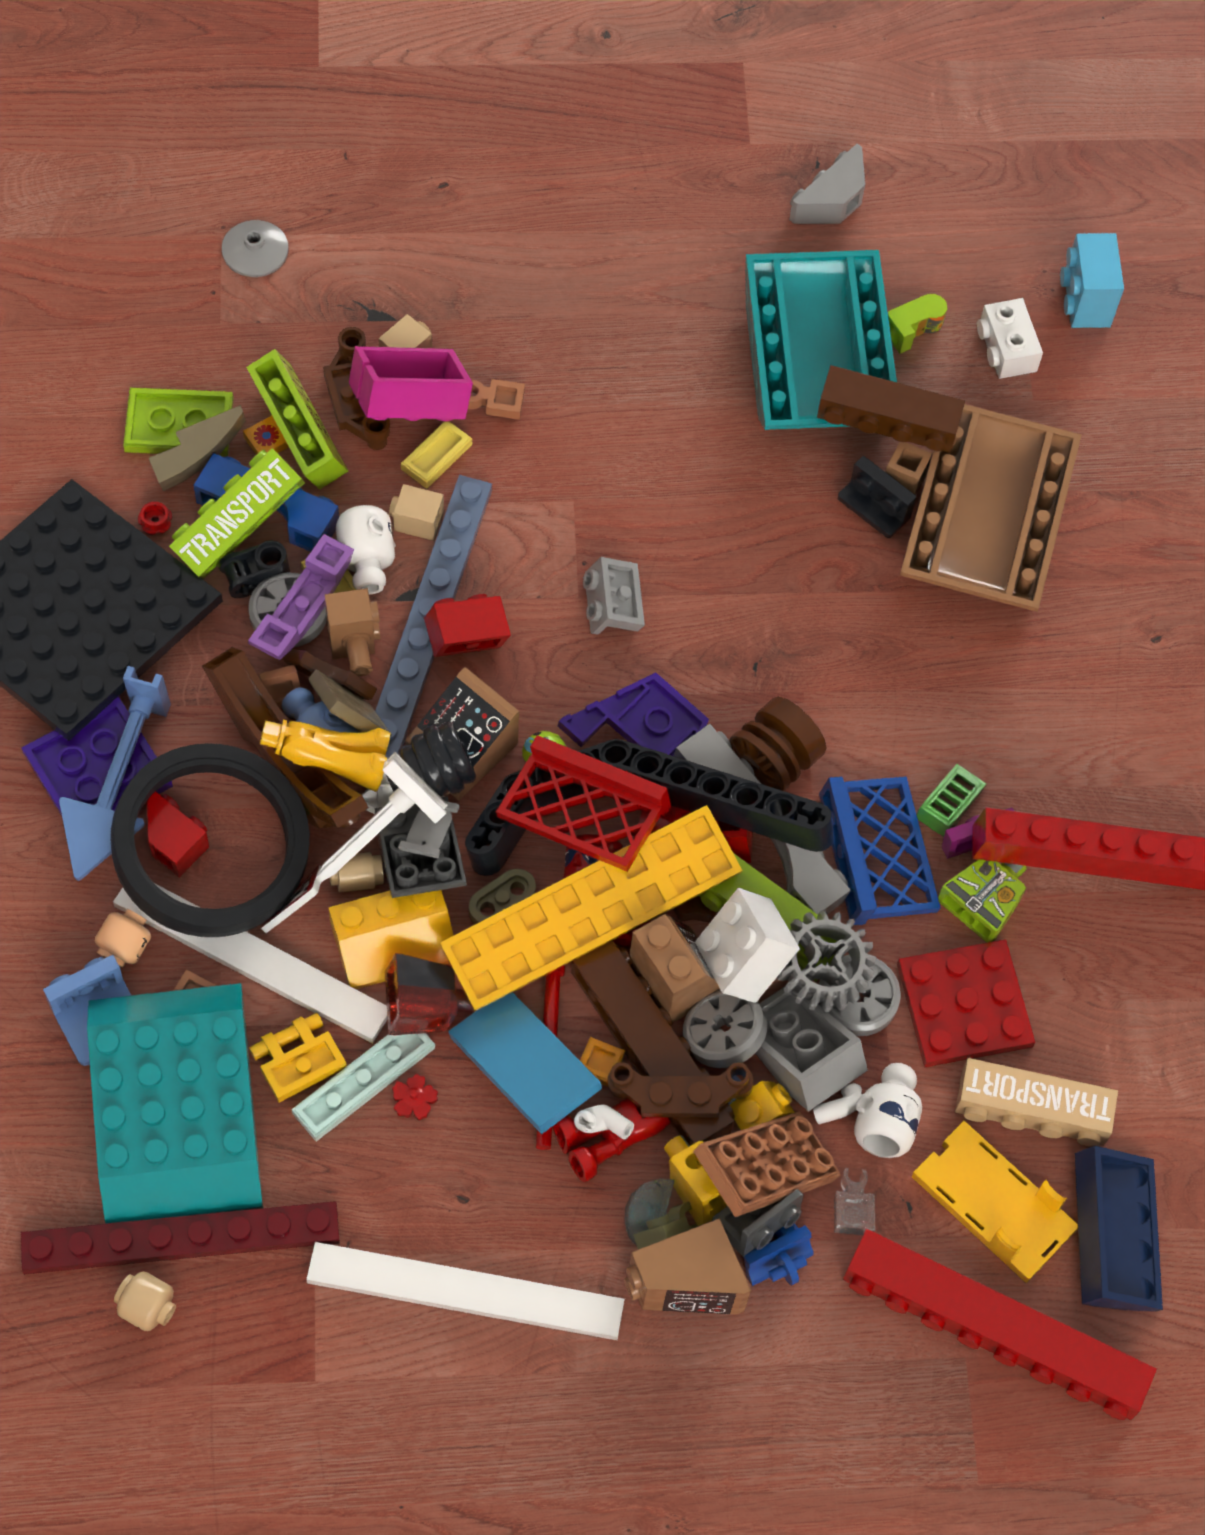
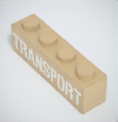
[955,1058,1118,1147]

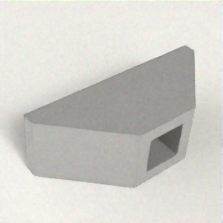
[789,144,865,224]

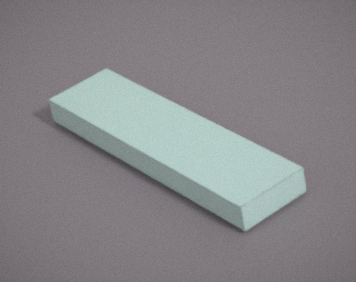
[291,1017,435,1142]

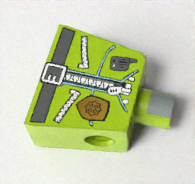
[938,860,1027,943]

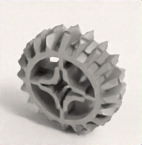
[777,910,876,1013]

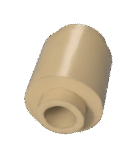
[329,852,384,892]

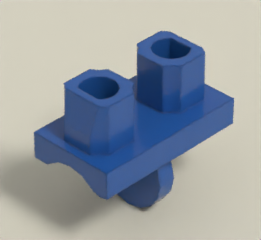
[743,1224,814,1286]

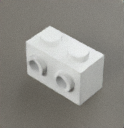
[977,298,1043,379]

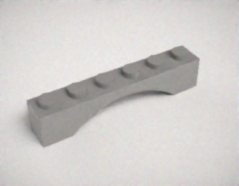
[673,724,850,914]

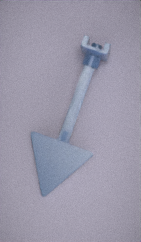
[59,666,171,881]

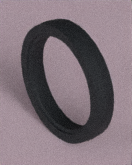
[110,743,310,937]

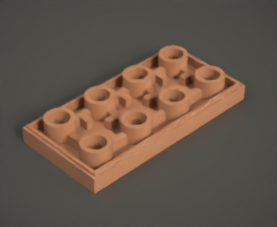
[693,1111,841,1217]

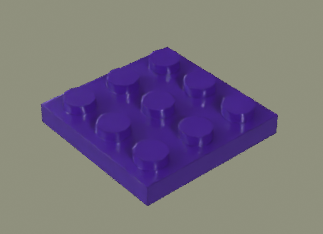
[21,697,173,816]

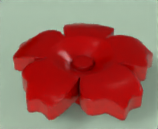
[392,1074,438,1120]

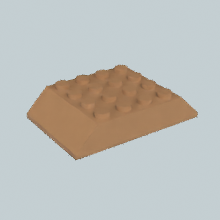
[900,404,1082,612]

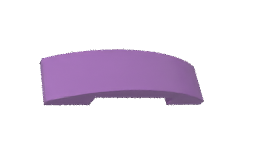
[248,534,354,660]

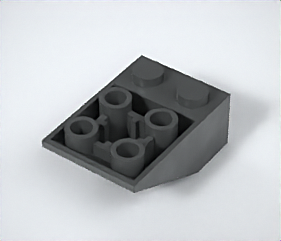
[375,796,467,898]

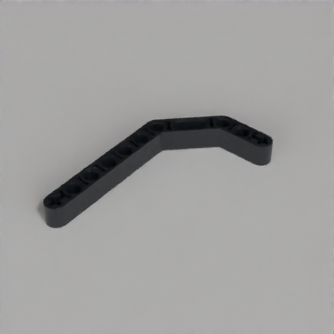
[465,739,835,876]

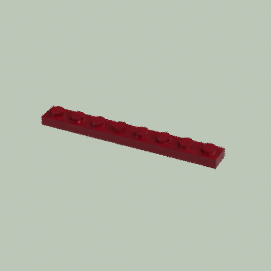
[21,1201,340,1275]

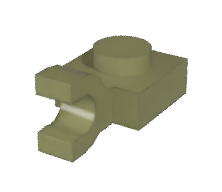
[633,1202,697,1249]

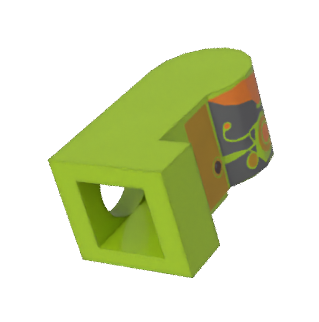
[888,294,947,354]

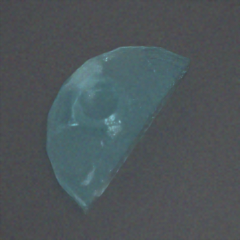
[624,1178,675,1249]

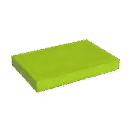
[123,387,234,457]

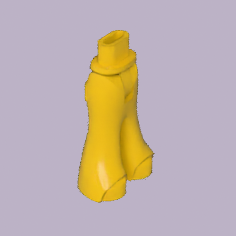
[260,719,391,792]

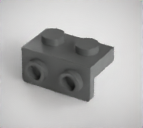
[712,1189,804,1257]

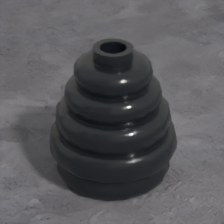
[386,721,476,797]

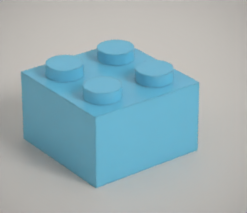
[1060,233,1124,328]

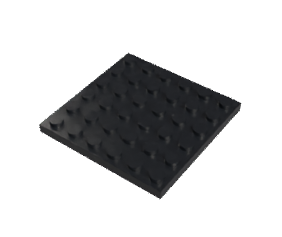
[0,479,223,741]

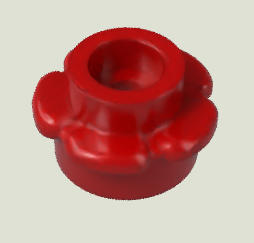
[138,501,173,535]

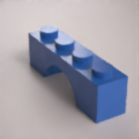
[193,453,339,552]

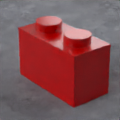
[424,594,511,657]

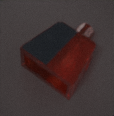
[384,953,473,1036]

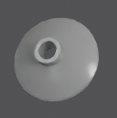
[222,220,289,277]

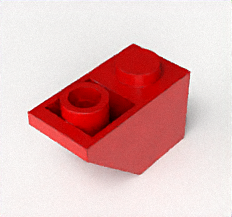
[147,791,209,878]

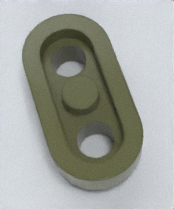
[469,869,536,924]

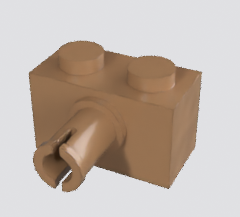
[325,588,381,676]

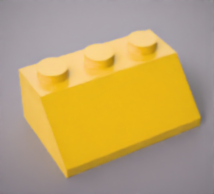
[328,890,454,990]

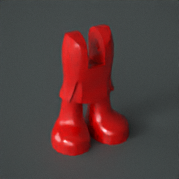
[552,1098,671,1183]

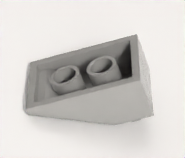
[755,987,868,1112]

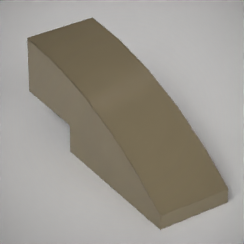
[149,405,246,491]

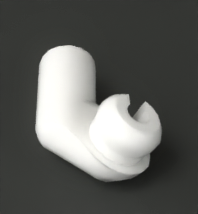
[813,1083,863,1124]
[574,1104,634,1139]

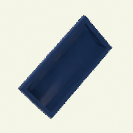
[1075,1146,1163,1311]

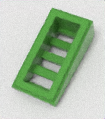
[917,764,987,837]

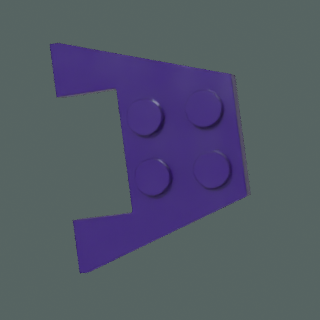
[557,673,709,756]

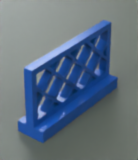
[819,776,941,925]

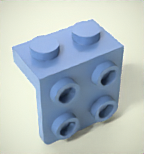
[43,955,132,1066]

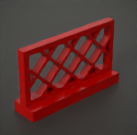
[496,735,671,872]

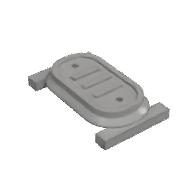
[398,801,459,858]

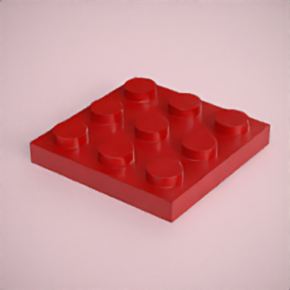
[897,939,1036,1068]

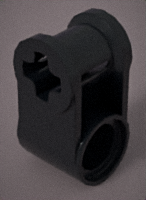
[218,540,290,598]

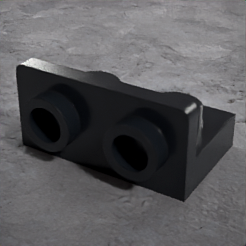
[838,455,917,538]

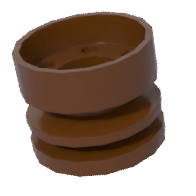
[729,696,827,791]

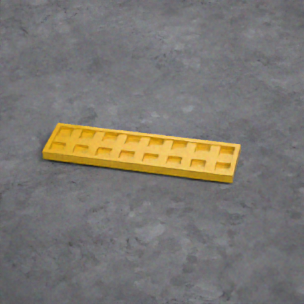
[440,805,743,1011]

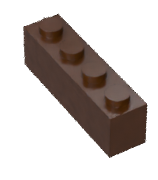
[817,365,965,453]

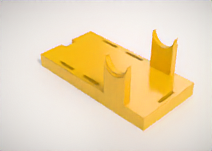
[911,1121,1078,1284]

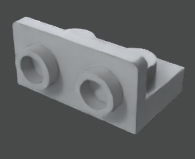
[583,557,645,635]

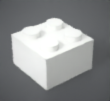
[695,888,800,1003]

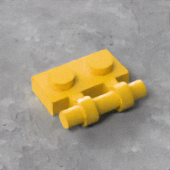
[249,1013,347,1103]

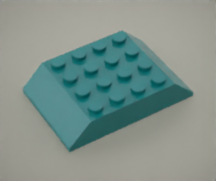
[745,250,897,430]
[87,983,263,1224]

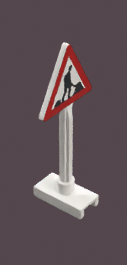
[261,752,448,933]

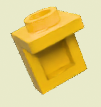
[729,1081,794,1130]

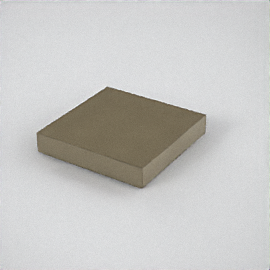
[309,669,392,737]

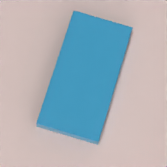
[448,992,602,1134]

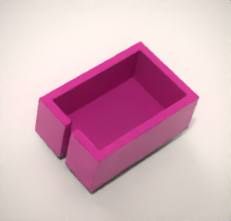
[349,346,473,422]

